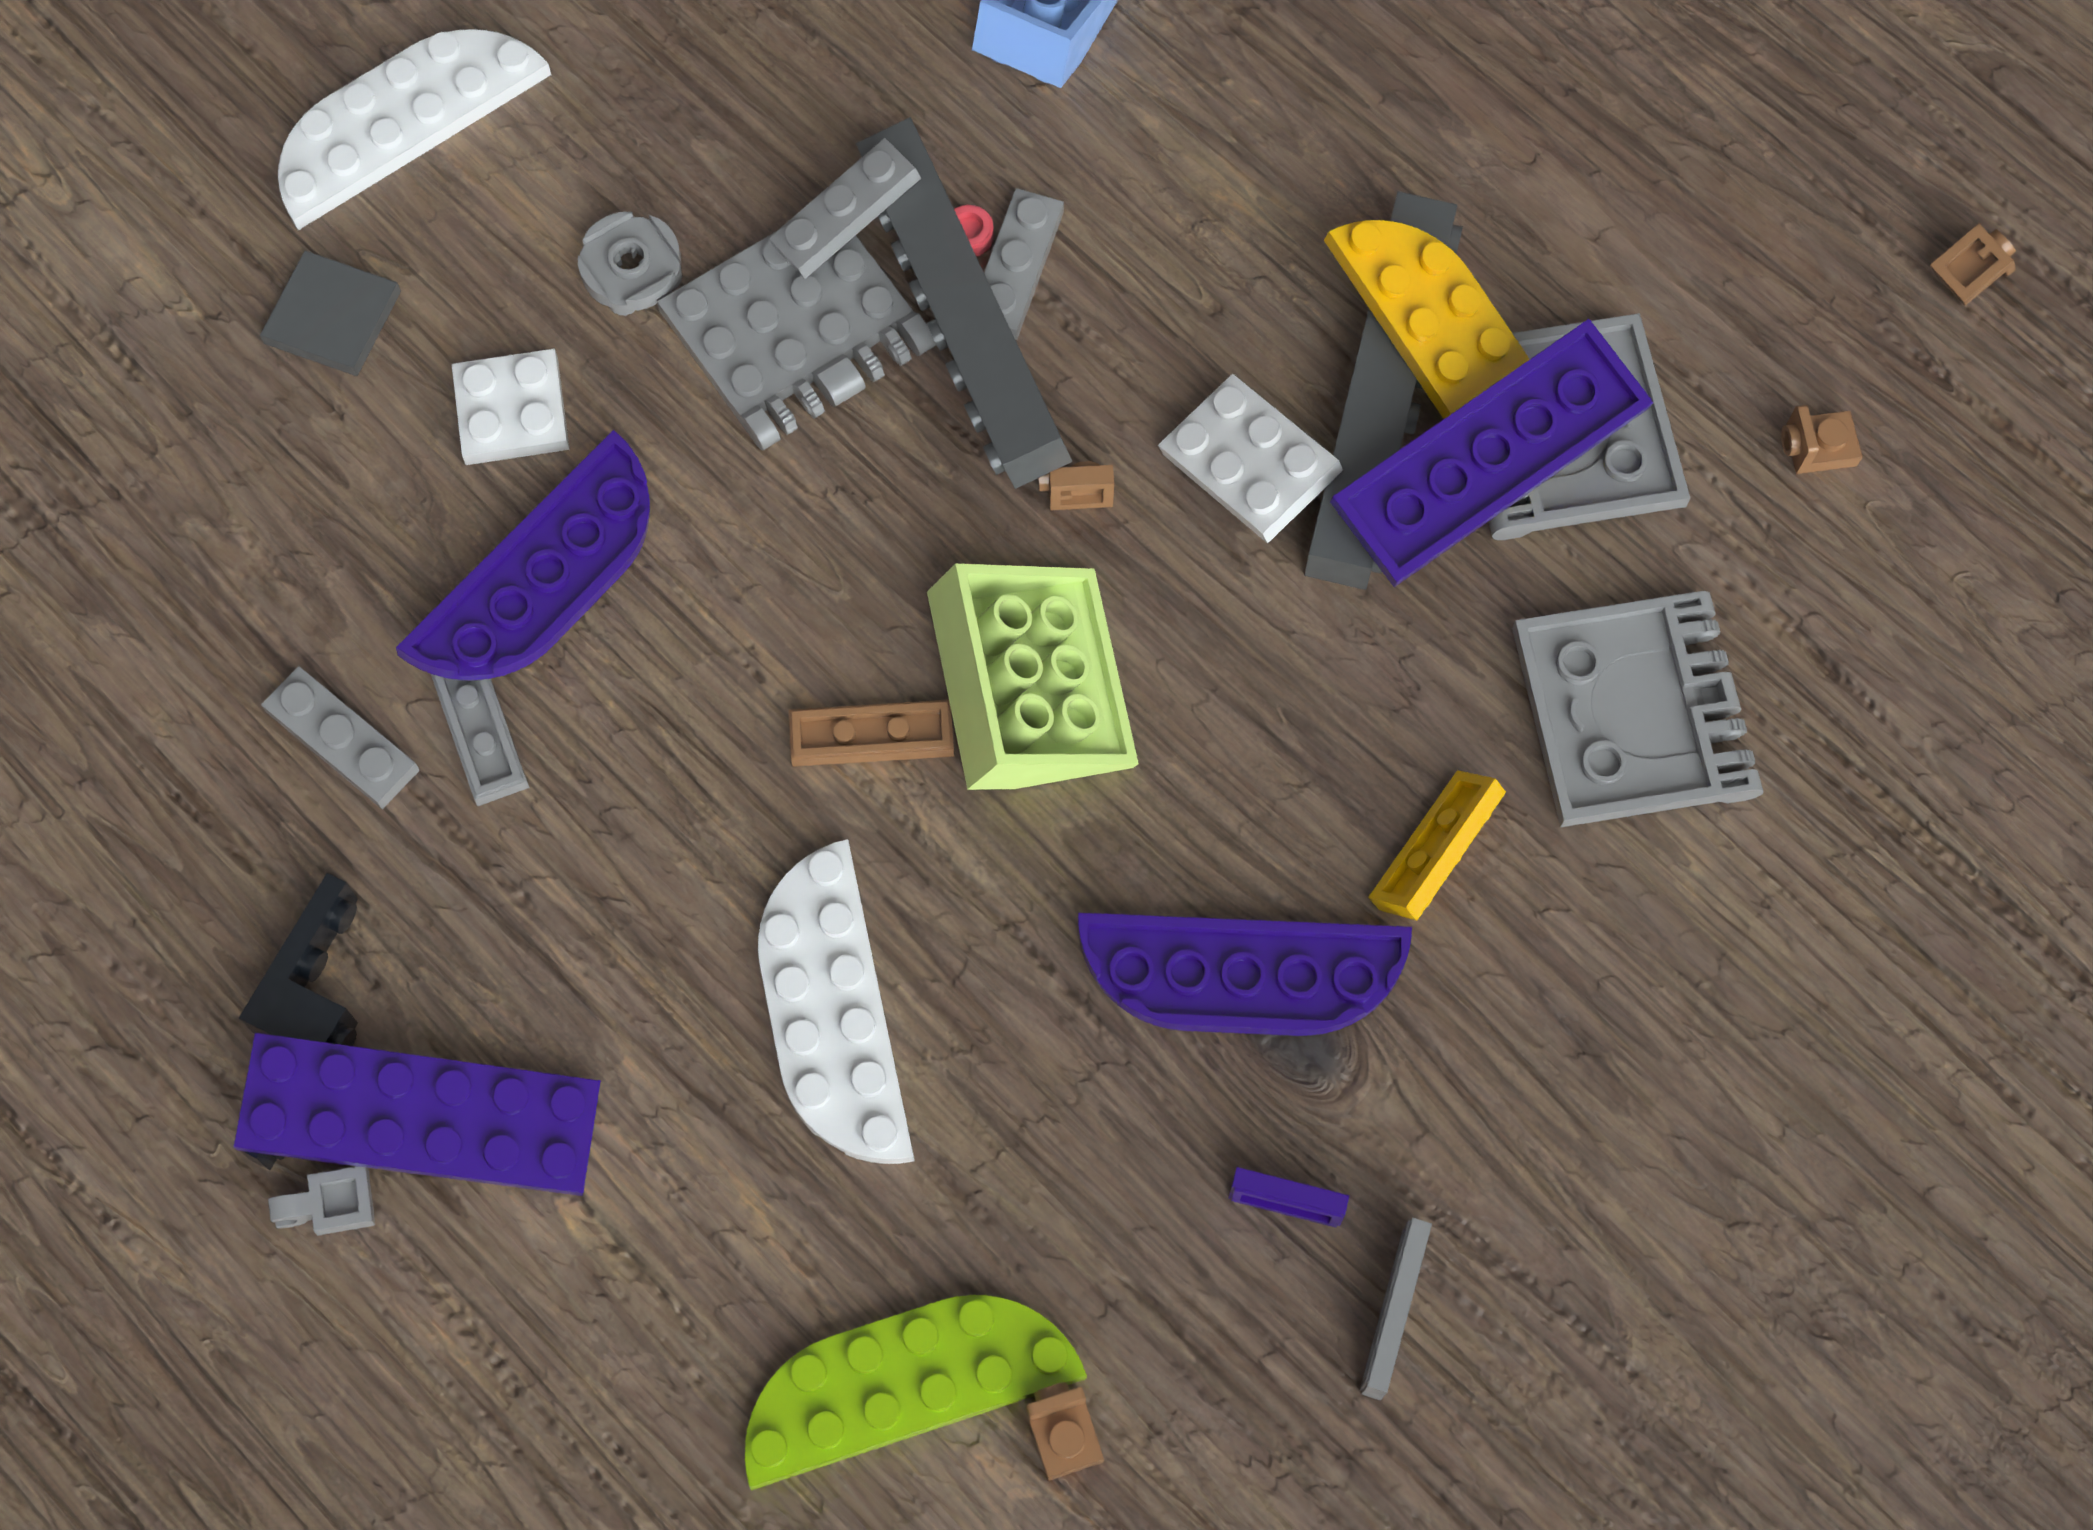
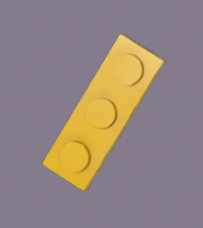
[1368,770,1506,921]

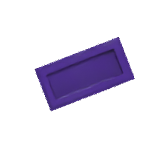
[1229,1167,1350,1228]

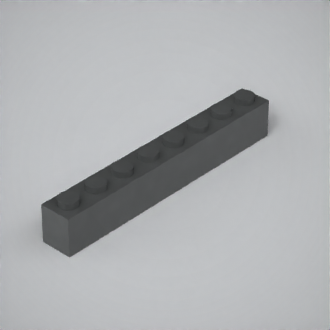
[856,117,1073,489]
[1304,191,1463,590]

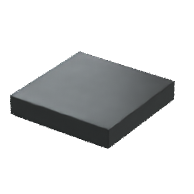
[260,251,401,376]

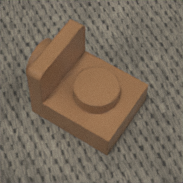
[1930,223,2016,306]
[1781,405,1862,474]
[1038,461,1114,510]
[1026,1382,1104,1481]

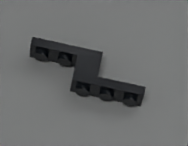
[239,873,358,1170]

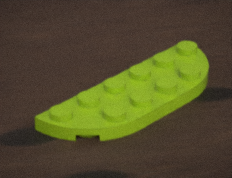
[745,1295,1087,1490]

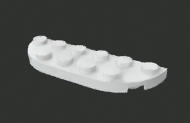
[278,29,551,230]
[758,839,915,1164]

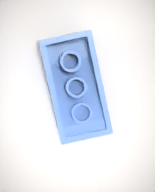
[972,0,1118,88]

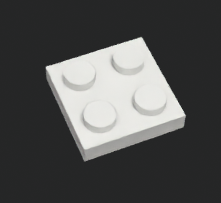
[452,349,570,465]

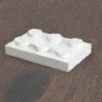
[1158,374,1343,543]

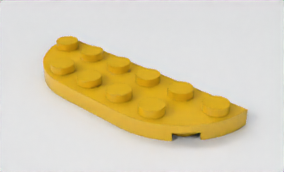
[1324,220,1530,419]

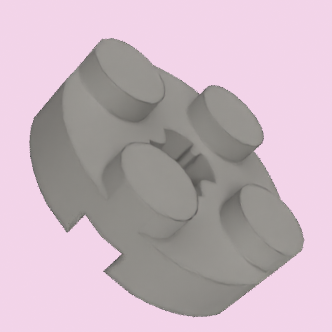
[578,212,682,315]

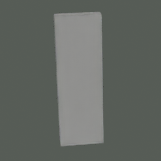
[431,674,530,806]
[1359,1218,1432,1401]

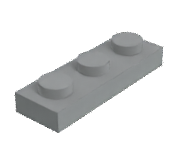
[769,138,921,279]
[984,188,1064,340]
[261,666,420,809]

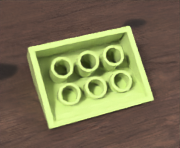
[927,563,1139,790]

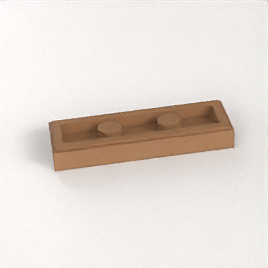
[789,700,954,767]

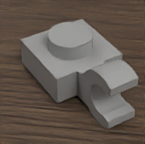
[268,1166,375,1236]

